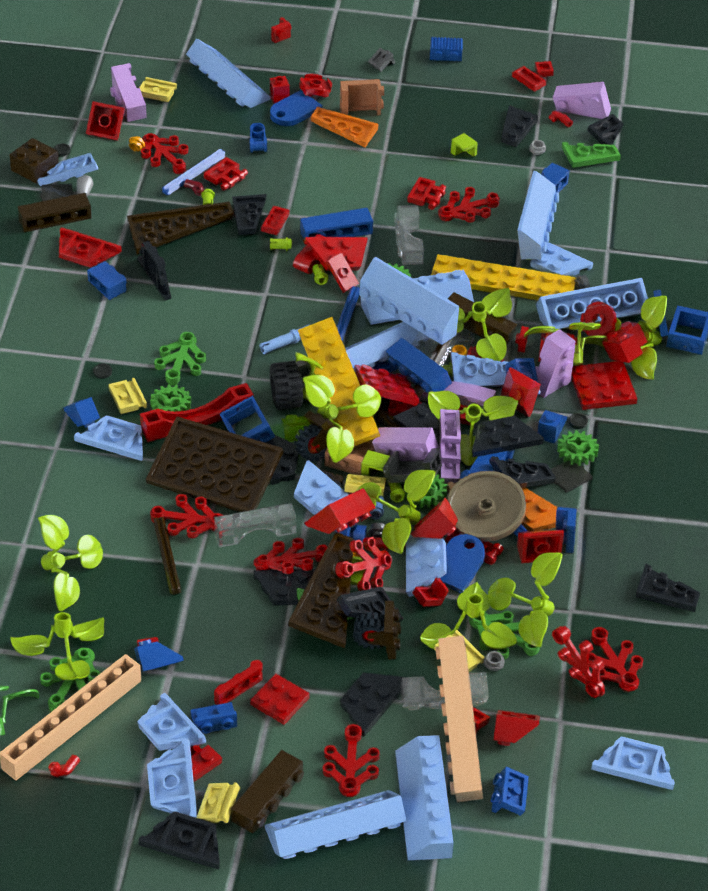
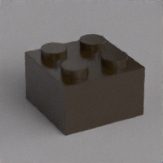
[9,138,59,184]

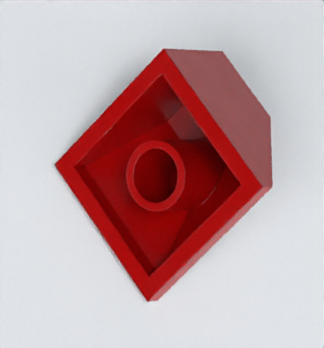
[86,101,125,141]
[500,367,541,417]
[411,498,458,539]
[517,530,564,563]
[493,710,540,746]

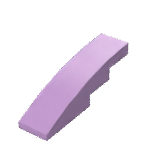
[422,381,496,406]
[439,409,461,483]

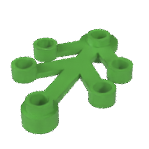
[154,332,206,386]
[469,610,540,660]
[40,648,100,712]

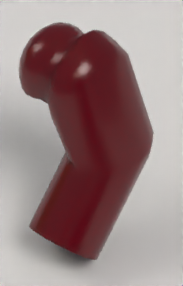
[184,179,205,196]

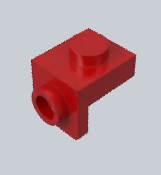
[271,17,292,43]
[412,578,449,607]

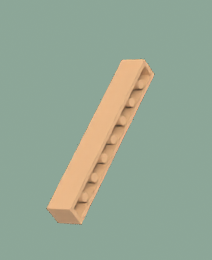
[435,635,483,802]
[0,654,141,781]

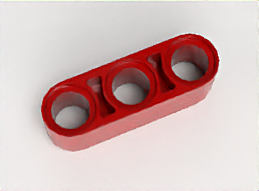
[293,234,325,274]

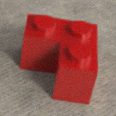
[601,321,648,363]

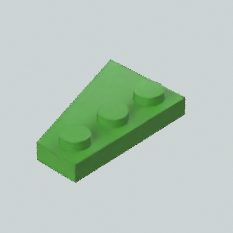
[562,142,621,168]

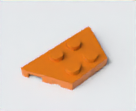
[521,487,557,531]

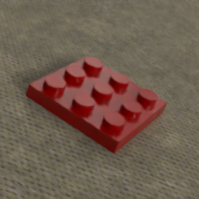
[571,361,638,410]
[354,364,419,406]

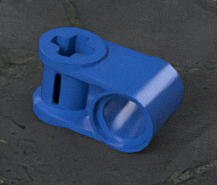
[249,123,267,153]

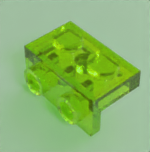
[281,413,316,442]

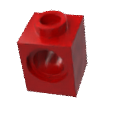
[270,76,290,103]

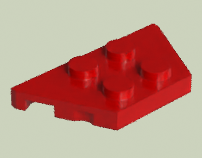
[59,227,122,268]
[303,237,368,271]

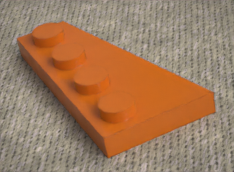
[311,107,378,148]

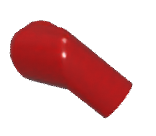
[548,110,573,127]
[48,755,80,777]

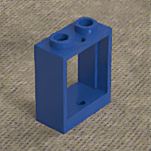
[666,305,708,355]
[220,396,275,443]

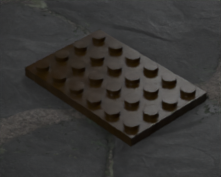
[145,417,283,516]

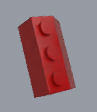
[304,488,376,534]

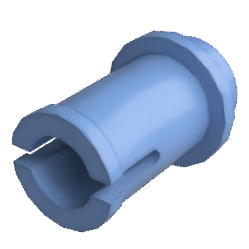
[370,496,384,520]

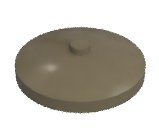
[447,471,526,542]

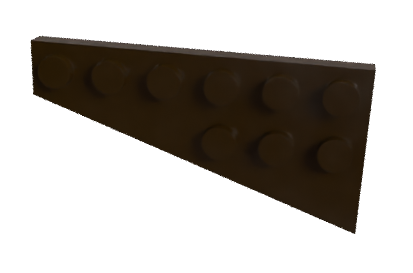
[127,201,233,254]
[288,532,354,648]

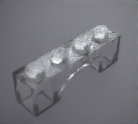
[394,205,424,265]
[214,503,297,548]
[400,672,489,710]

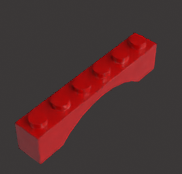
[140,383,254,442]

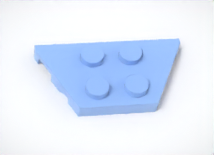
[37,153,99,186]
[530,242,593,276]
[74,415,143,461]
[294,460,349,515]
[406,534,447,597]
[137,693,206,751]
[591,736,675,790]
[147,738,197,818]

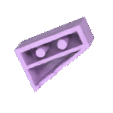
[110,63,147,122]
[553,82,611,119]
[535,329,576,398]
[372,427,440,461]

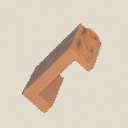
[340,79,384,115]
[325,439,375,475]

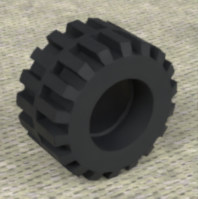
[269,361,303,410]

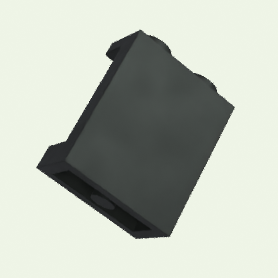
[383,448,442,483]

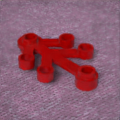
[141,133,189,174]
[438,187,500,223]
[150,494,226,538]
[335,537,392,591]
[254,538,328,574]
[552,626,605,698]
[589,627,643,691]
[323,724,380,797]

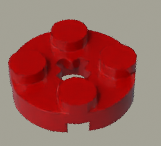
[299,74,332,97]
[580,302,617,336]

